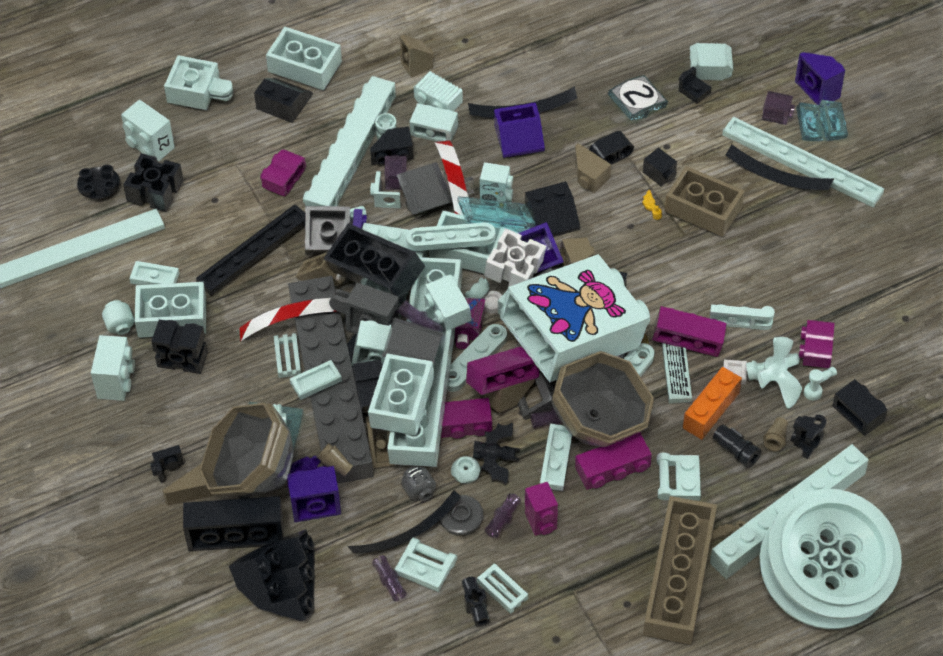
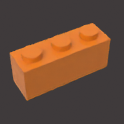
[683,366,742,440]

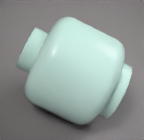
[102,300,135,335]

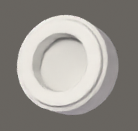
[481,291,502,313]

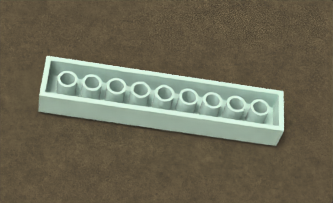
[387,257,462,467]

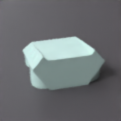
[690,43,733,80]

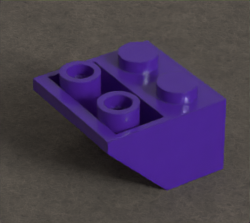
[494,103,545,158]

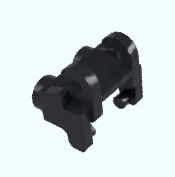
[790,414,827,459]

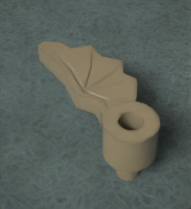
[711,521,746,542]

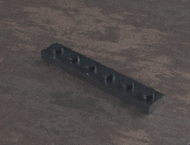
[196,204,305,296]

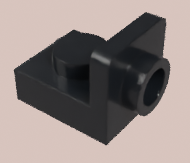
[678,67,712,104]
[150,445,184,483]

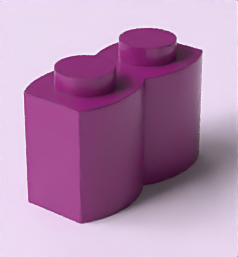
[260,149,306,197]
[799,320,835,368]

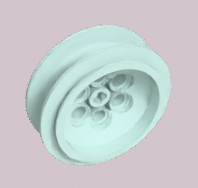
[760,489,902,629]

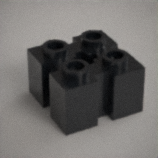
[123,153,183,212]
[151,319,208,374]
[353,359,382,423]

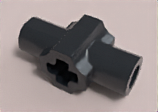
[462,576,490,627]

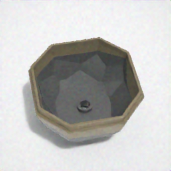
[552,351,654,447]
[199,403,294,498]

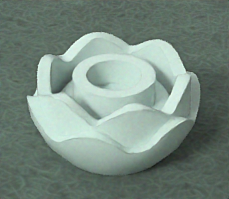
[465,277,490,299]
[451,456,481,484]

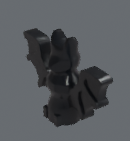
[473,423,520,486]

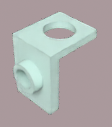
[370,171,401,208]

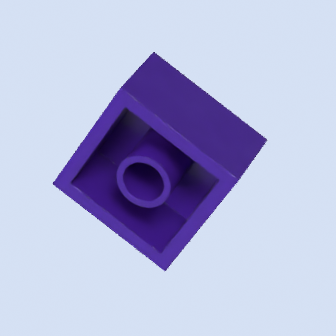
[287,466,341,523]

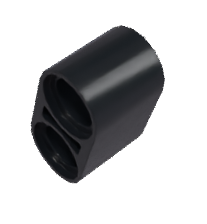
[589,131,634,165]

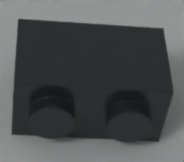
[832,379,888,436]

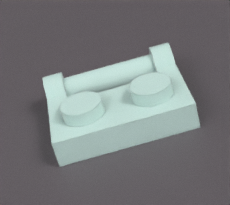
[657,453,701,501]
[395,538,457,592]

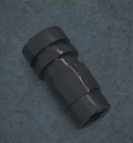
[713,424,762,468]

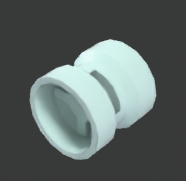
[375,113,397,139]

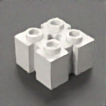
[484,228,546,287]

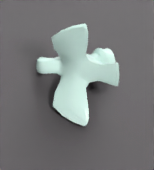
[746,337,802,409]

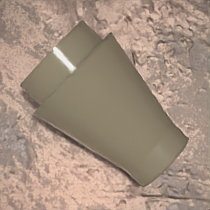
[763,417,788,452]
[317,443,353,477]

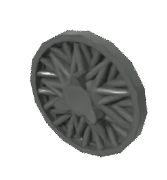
[440,495,483,535]

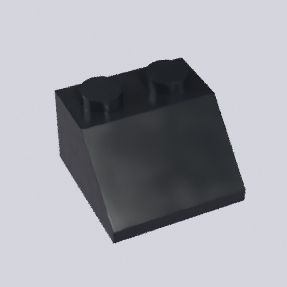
[254,78,313,123]
[525,181,580,237]

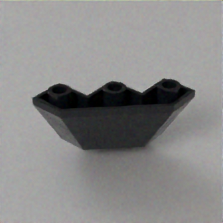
[229,529,315,621]

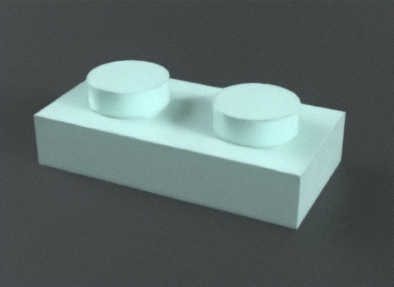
[129,261,179,285]

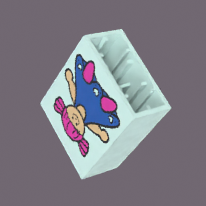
[500,254,650,382]

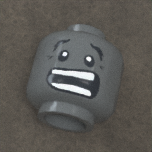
[401,466,436,502]

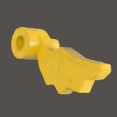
[642,190,662,220]

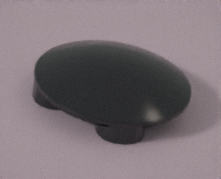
[77,164,120,199]

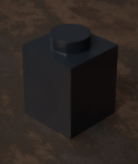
[643,147,677,187]

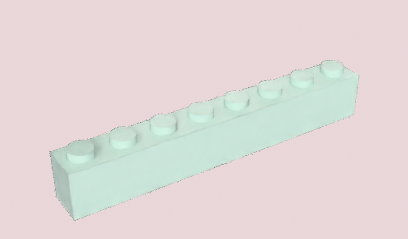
[303,76,396,209]
[710,444,869,579]

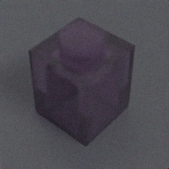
[762,91,795,125]
[385,155,407,190]

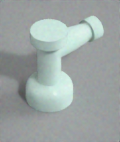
[804,366,837,401]

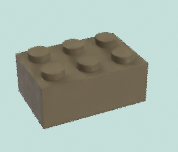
[664,166,745,237]

